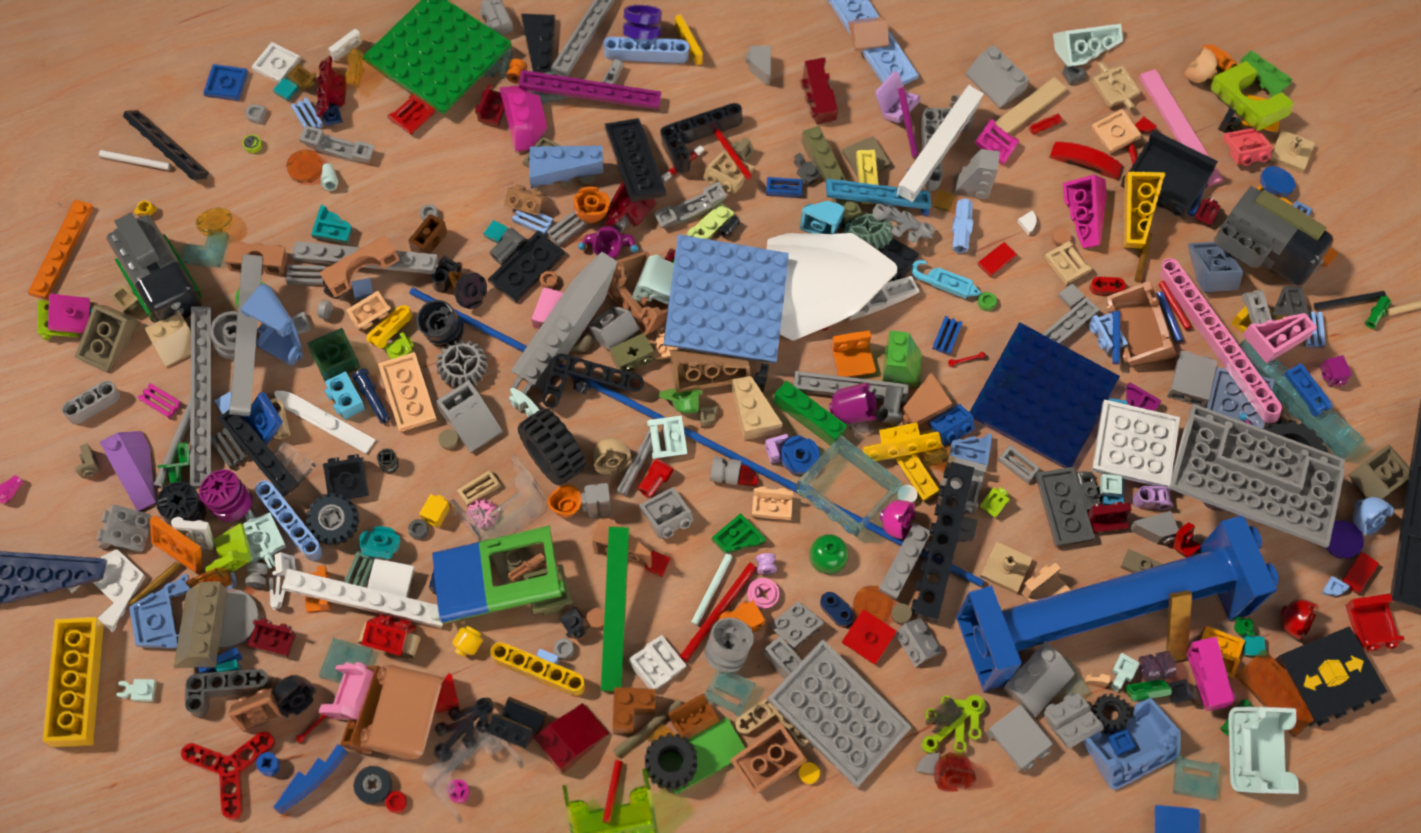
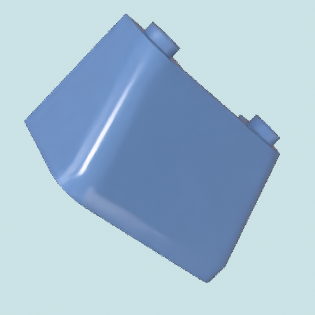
[241,283,303,366]
[1082,698,1181,790]

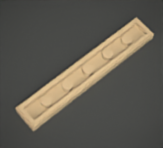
[980,77,1067,140]

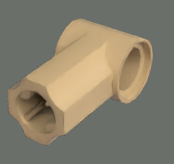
[270,398,291,440]

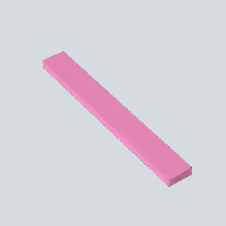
[1139,69,1223,188]

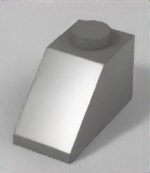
[746,46,771,85]
[1130,511,1179,544]

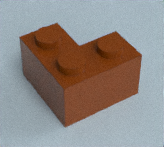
[612,687,656,735]

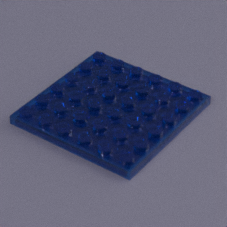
[969,322,1120,468]

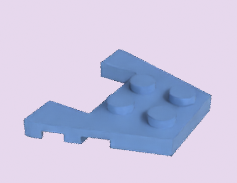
[129,573,191,649]

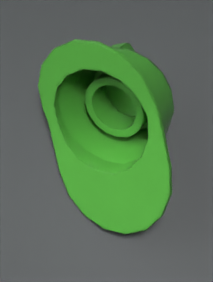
[659,389,703,414]

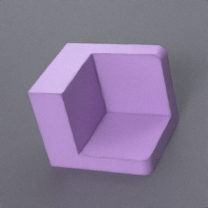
[765,434,789,464]

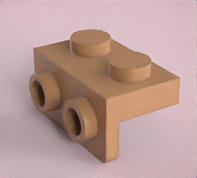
[504,184,548,215]

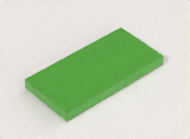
[659,718,746,796]

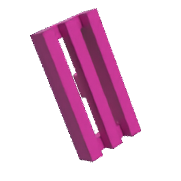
[137,383,182,419]

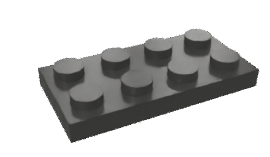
[1035,467,1095,548]

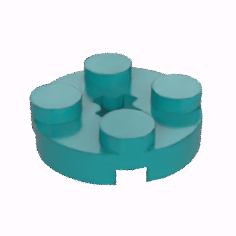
[359,526,400,559]

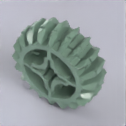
[844,213,893,250]

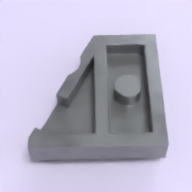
[1271,286,1309,320]

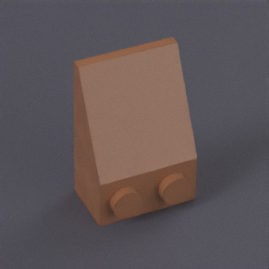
[592,518,652,568]
[228,688,283,732]
[730,723,808,795]

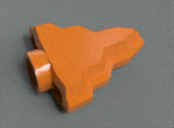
[1202,43,1238,72]

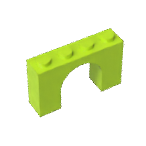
[1210,61,1294,131]

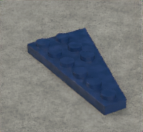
[0,551,108,605]

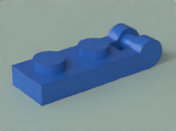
[1284,363,1332,417]

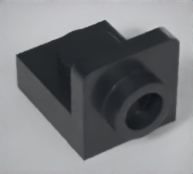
[559,607,590,639]

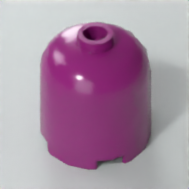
[829,382,877,424]

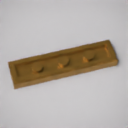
[1166,590,1192,662]

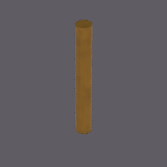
[1134,233,1153,282]
[128,562,181,605]

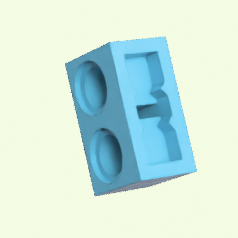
[324,371,365,420]

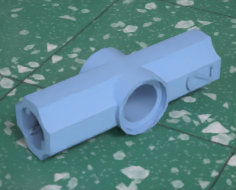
[952,199,973,254]

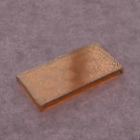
[1235,649,1314,737]

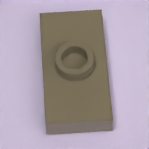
[1120,549,1162,573]

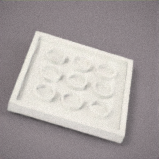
[1092,400,1180,489]

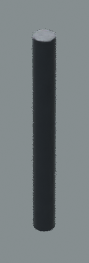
[1313,290,1386,310]

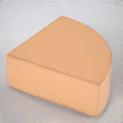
[1085,674,1111,688]

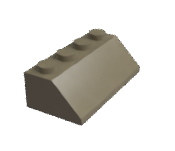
[174,581,227,668]

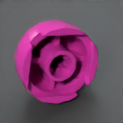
[880,500,915,540]

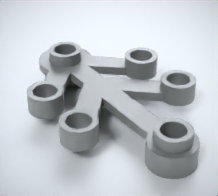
[872,204,935,243]

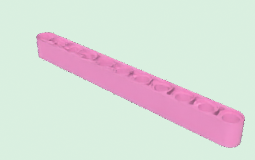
[1160,258,1282,424]

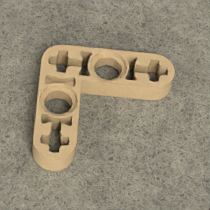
[735,699,809,746]

